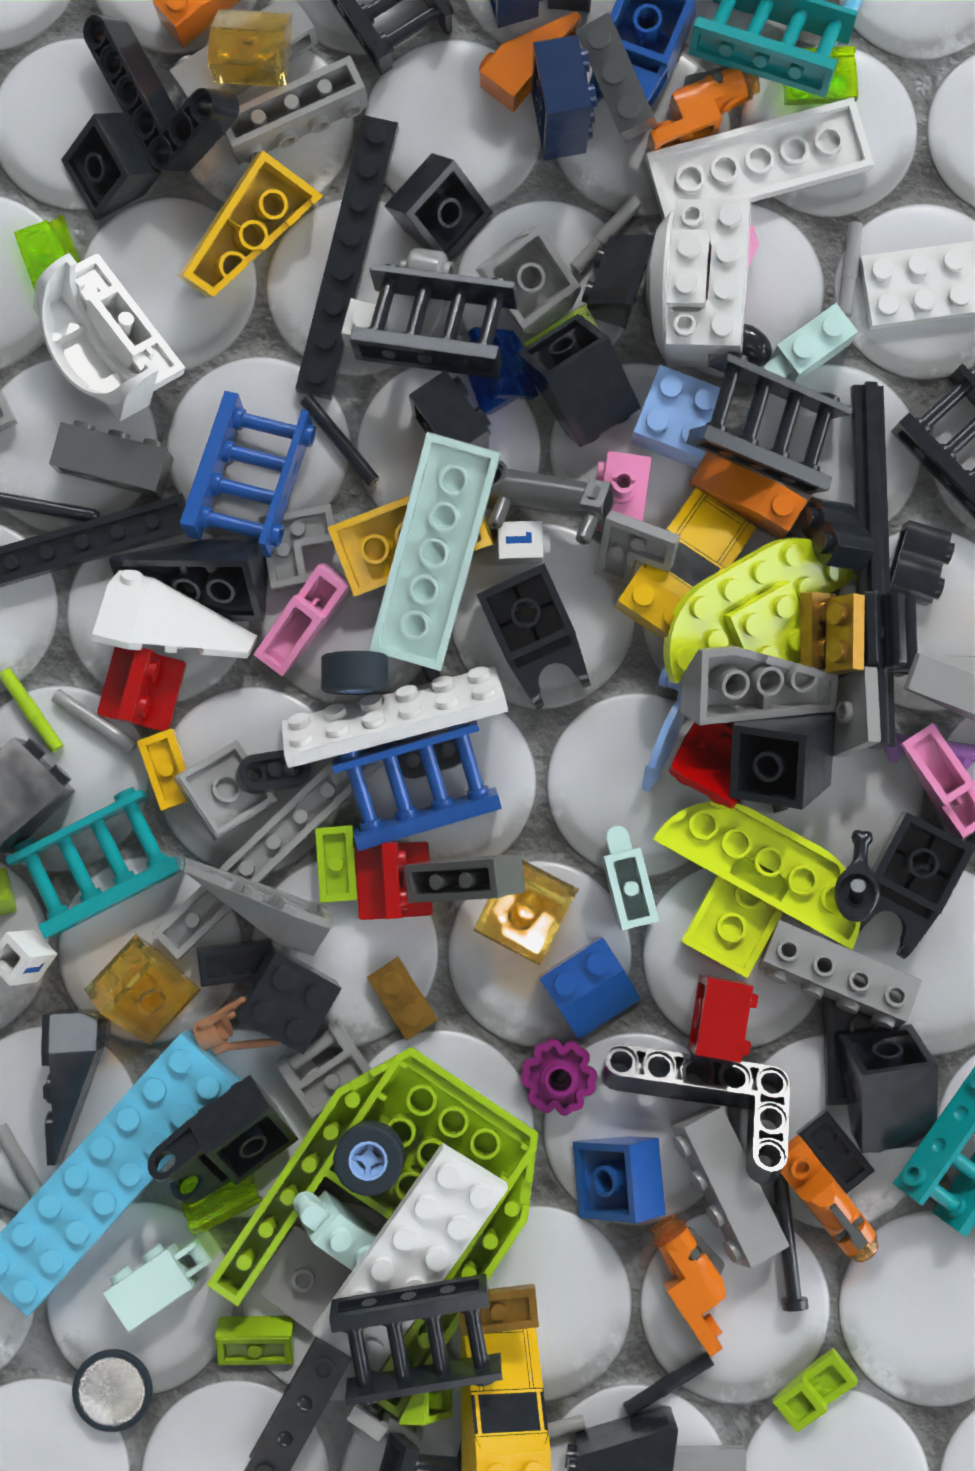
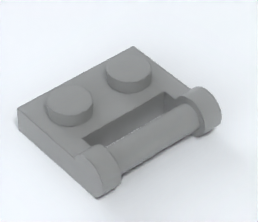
[275,1019,371,1119]

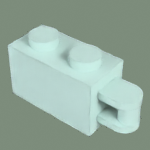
[764,303,858,383]
[601,826,659,930]
[293,1190,379,1270]
[103,1238,212,1332]

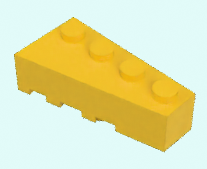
[177,151,323,298]

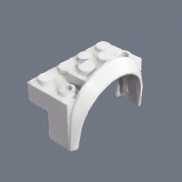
[650,199,751,367]

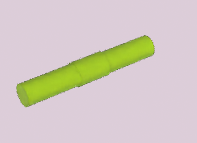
[0,668,64,753]

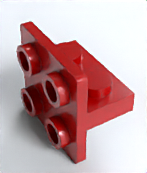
[97,646,187,732]
[354,841,433,920]

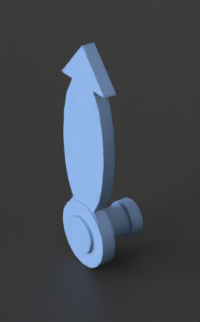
[642,667,685,792]

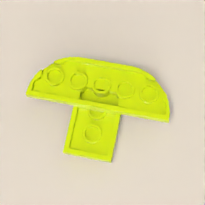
[663,538,856,684]
[652,801,861,978]

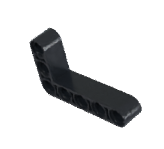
[83,14,240,172]
[601,1044,790,1185]

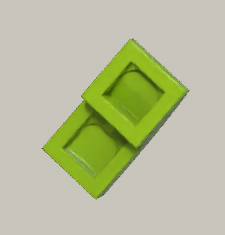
[773,1347,858,1432]

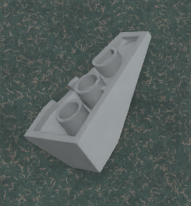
[680,646,838,725]
[903,653,975,722]
[183,857,333,957]

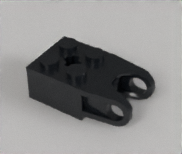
[476,563,591,710]
[853,812,975,959]
[148,1075,299,1204]

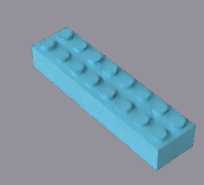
[0,1030,242,1317]

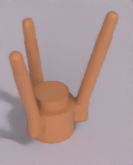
[194,997,279,1055]

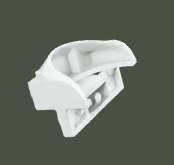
[33,253,185,422]

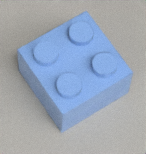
[630,365,720,469]

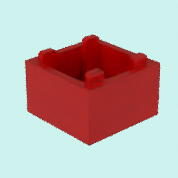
[687,974,759,1063]

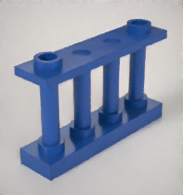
[180,391,316,558]
[332,720,502,851]

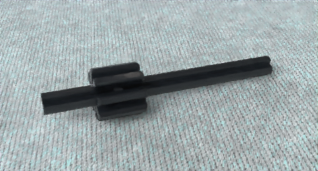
[839,381,918,749]

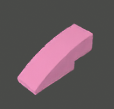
[253,563,351,677]
[901,723,975,839]

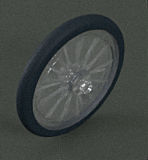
[72,1349,153,1432]

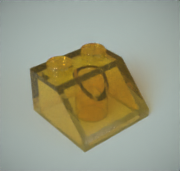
[207,9,292,87]
[473,859,579,965]
[84,934,201,1045]

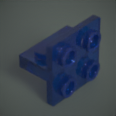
[467,327,538,415]

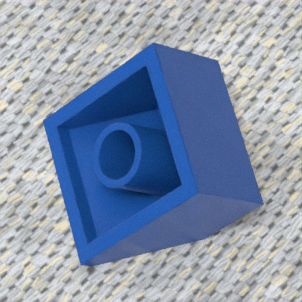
[538,936,641,1039]
[572,1136,666,1223]

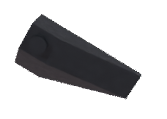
[109,536,268,622]
[41,1009,111,1166]

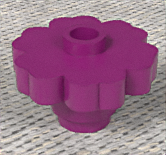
[521,1038,597,1116]

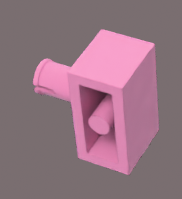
[596,451,652,531]

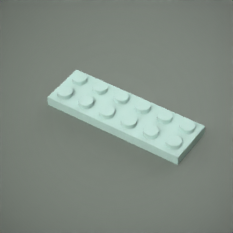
[369,432,501,671]

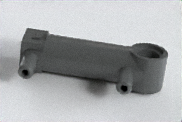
[486,460,614,545]

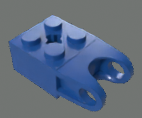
[589,0,696,109]

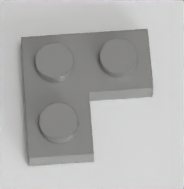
[259,504,335,591]
[594,510,680,586]
[346,1403,424,1446]

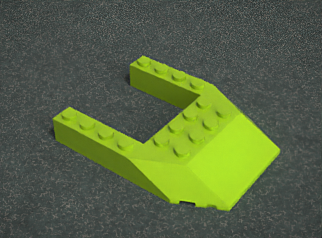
[206,1046,539,1418]

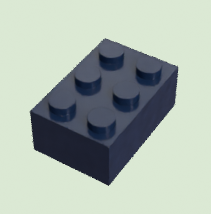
[531,35,597,161]

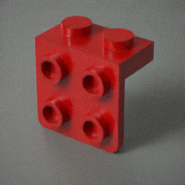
[668,722,739,809]

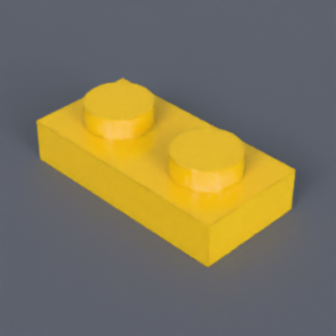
[137,728,188,811]

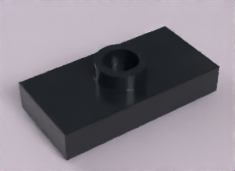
[196,938,272,987]
[796,1109,875,1194]

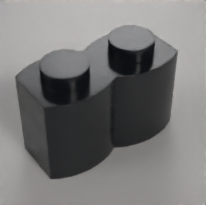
[799,497,875,571]
[890,520,955,606]

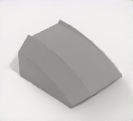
[475,225,581,333]

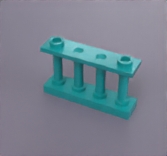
[688,0,858,98]
[5,787,183,939]
[892,1066,975,1237]

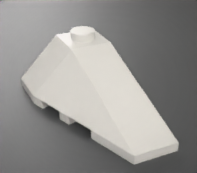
[92,570,257,658]

